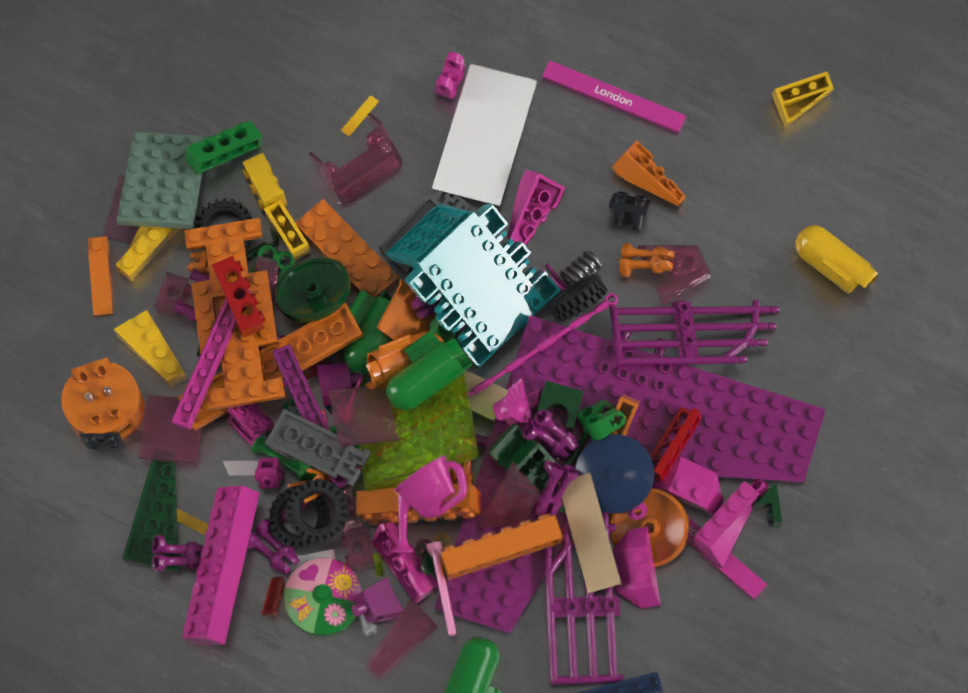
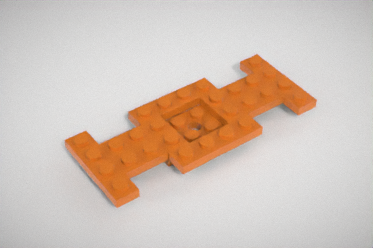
[184,218,286,411]

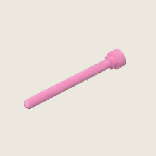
[426,541,456,637]

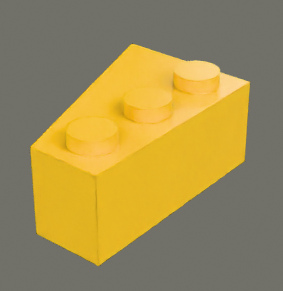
[242,153,288,211]

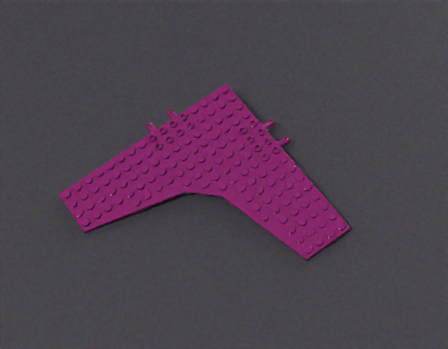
[434,315,826,634]

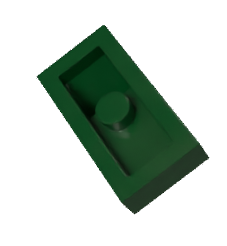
[755,484,782,527]

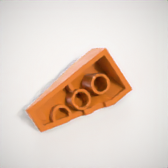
[611,140,686,206]

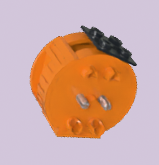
[61,357,145,449]

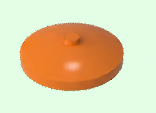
[610,488,689,567]

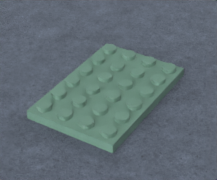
[117,132,207,229]

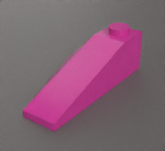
[507,170,565,245]

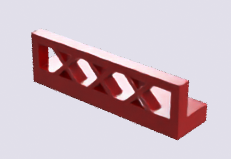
[650,407,702,482]

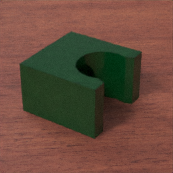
[535,381,584,433]

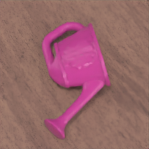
[392,456,467,553]

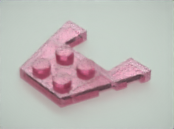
[638,245,711,305]

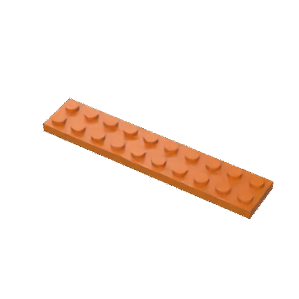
[178,302,364,431]

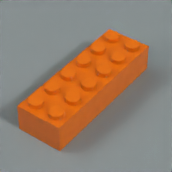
[295,199,400,298]
[356,483,481,526]
[441,514,563,580]

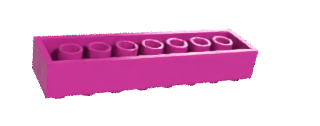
[182,485,260,645]

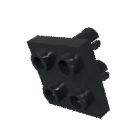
[609,191,651,230]

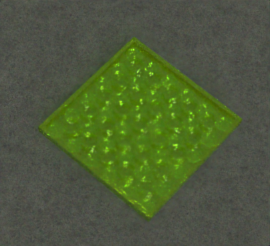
[354,371,478,492]

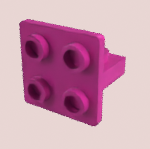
[227,403,275,446]

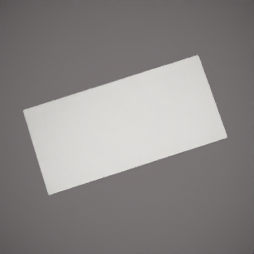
[432,64,537,206]

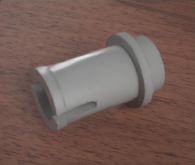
[358,615,377,636]

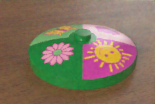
[284,557,363,636]

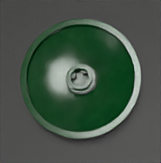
[275,258,351,322]

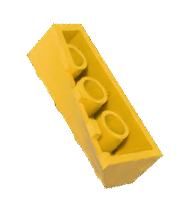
[115,226,180,282]

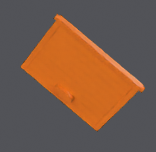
[376,279,436,340]

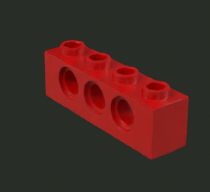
[212,256,266,338]

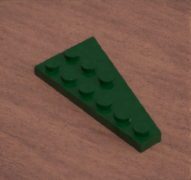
[122,448,180,574]

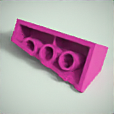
[692,481,760,568]
[371,523,438,604]

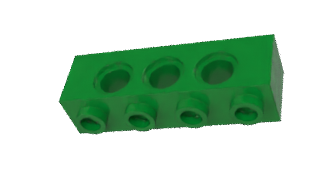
[185,120,262,174]

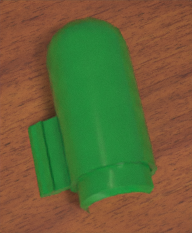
[343,290,394,374]
[386,330,472,411]
[444,636,502,693]

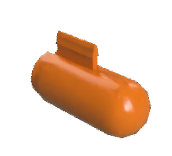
[365,332,444,390]

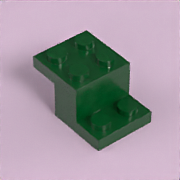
[487,423,557,497]

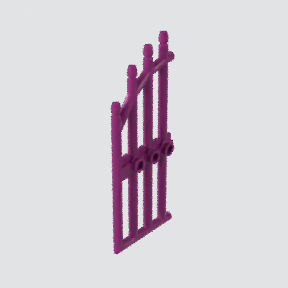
[609,300,779,365]
[544,511,624,684]

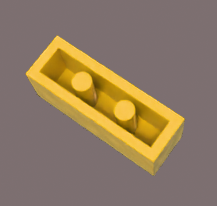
[264,200,311,261]

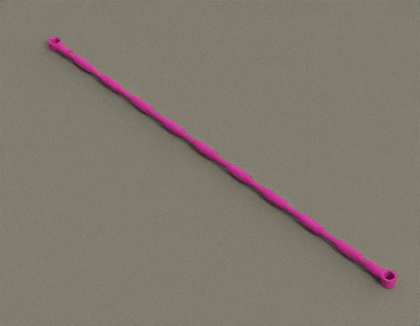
[282,293,618,522]

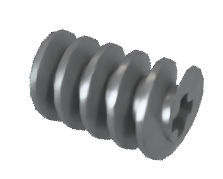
[560,251,603,286]

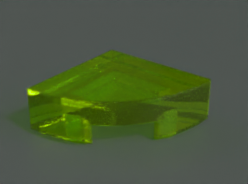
[372,553,384,577]

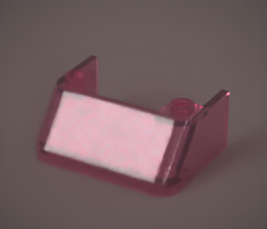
[308,113,402,204]

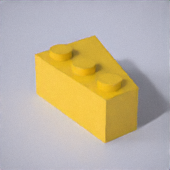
[772,71,834,129]

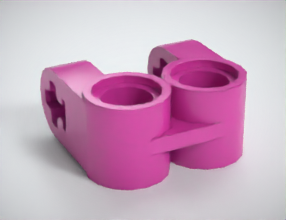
[434,52,465,99]

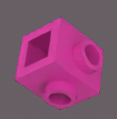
[255,458,284,489]

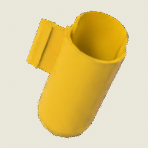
[795,225,878,294]

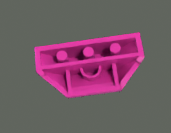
[652,457,724,516]
[612,527,661,608]

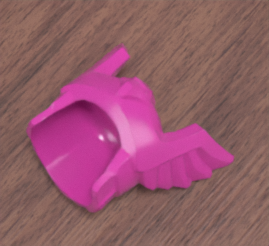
[493,378,542,426]

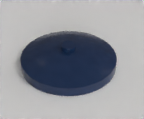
[575,434,654,514]

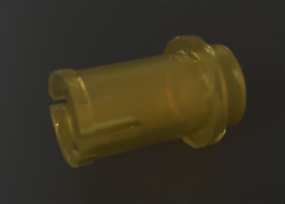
[434,533,450,551]

